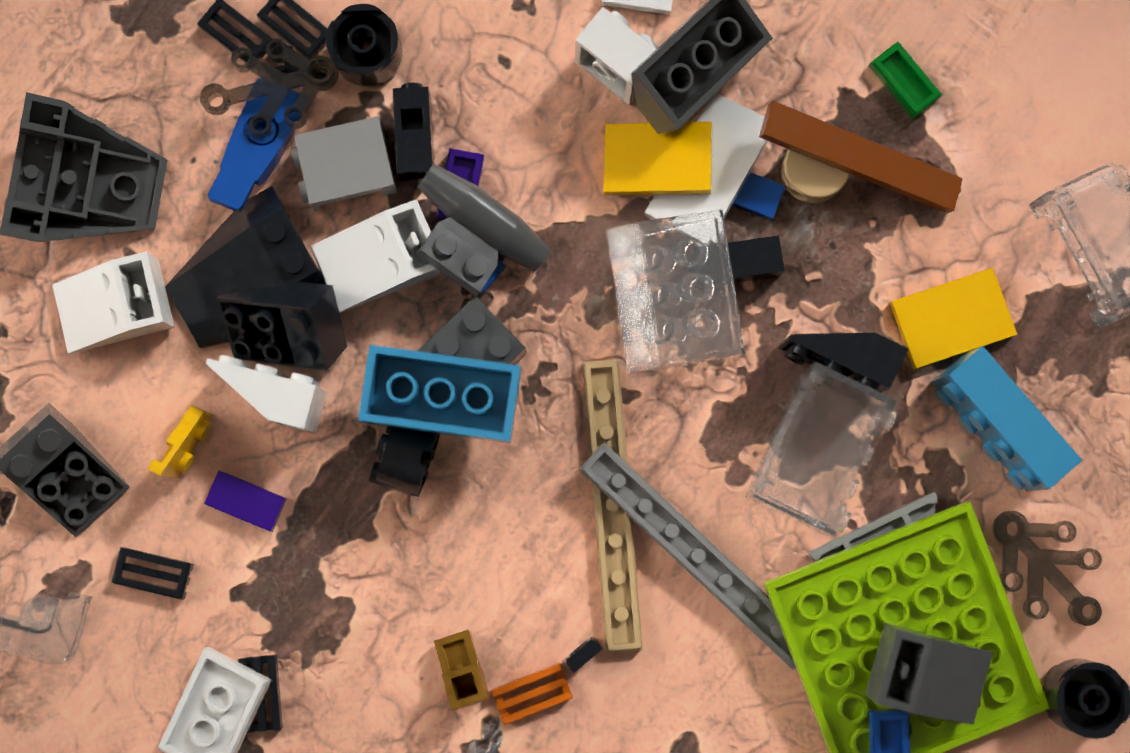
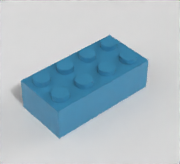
[358,345,521,444]
[932,346,1083,491]

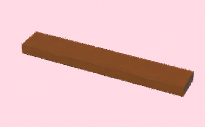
[759,101,963,213]

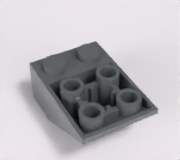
[0,403,130,537]
[865,622,993,724]

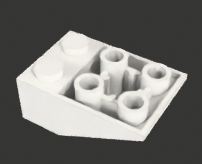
[311,199,441,313]
[52,251,174,354]
[206,355,327,434]

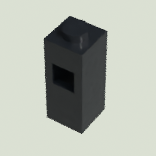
[393,82,435,181]
[685,235,785,289]

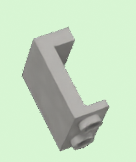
[291,116,398,211]

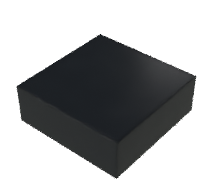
[565,637,602,673]

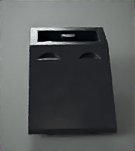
[216,282,348,371]
[778,332,908,397]

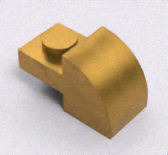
[434,629,489,711]

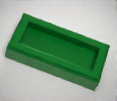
[868,41,942,119]

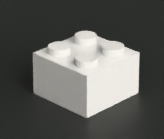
[575,7,658,105]

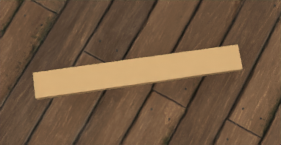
[583,359,643,652]

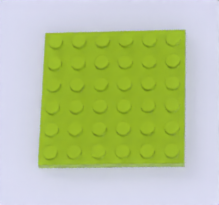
[763,501,1049,753]

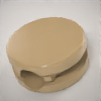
[781,149,849,204]

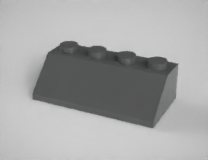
[631,0,773,134]

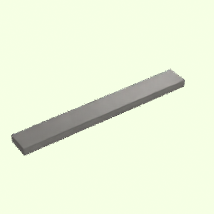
[579,442,795,669]

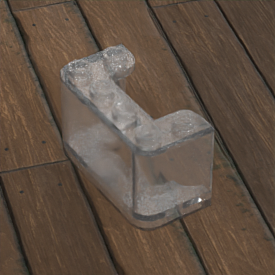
[745,362,898,536]

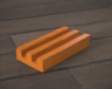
[491,662,573,725]

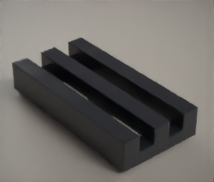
[197,0,275,70]
[256,0,328,62]
[111,547,194,600]
[238,654,283,733]

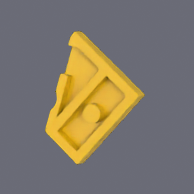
[147,405,212,478]

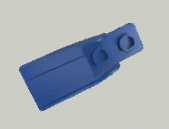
[208,78,309,212]

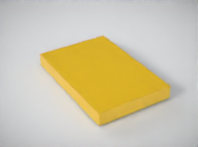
[603,121,712,196]
[890,267,1017,370]

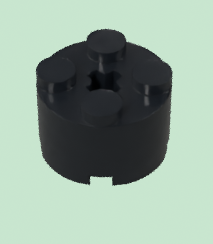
[326,4,403,86]
[369,426,440,497]
[1043,659,1130,739]

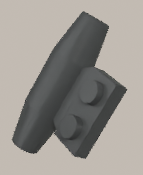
[416,164,551,296]

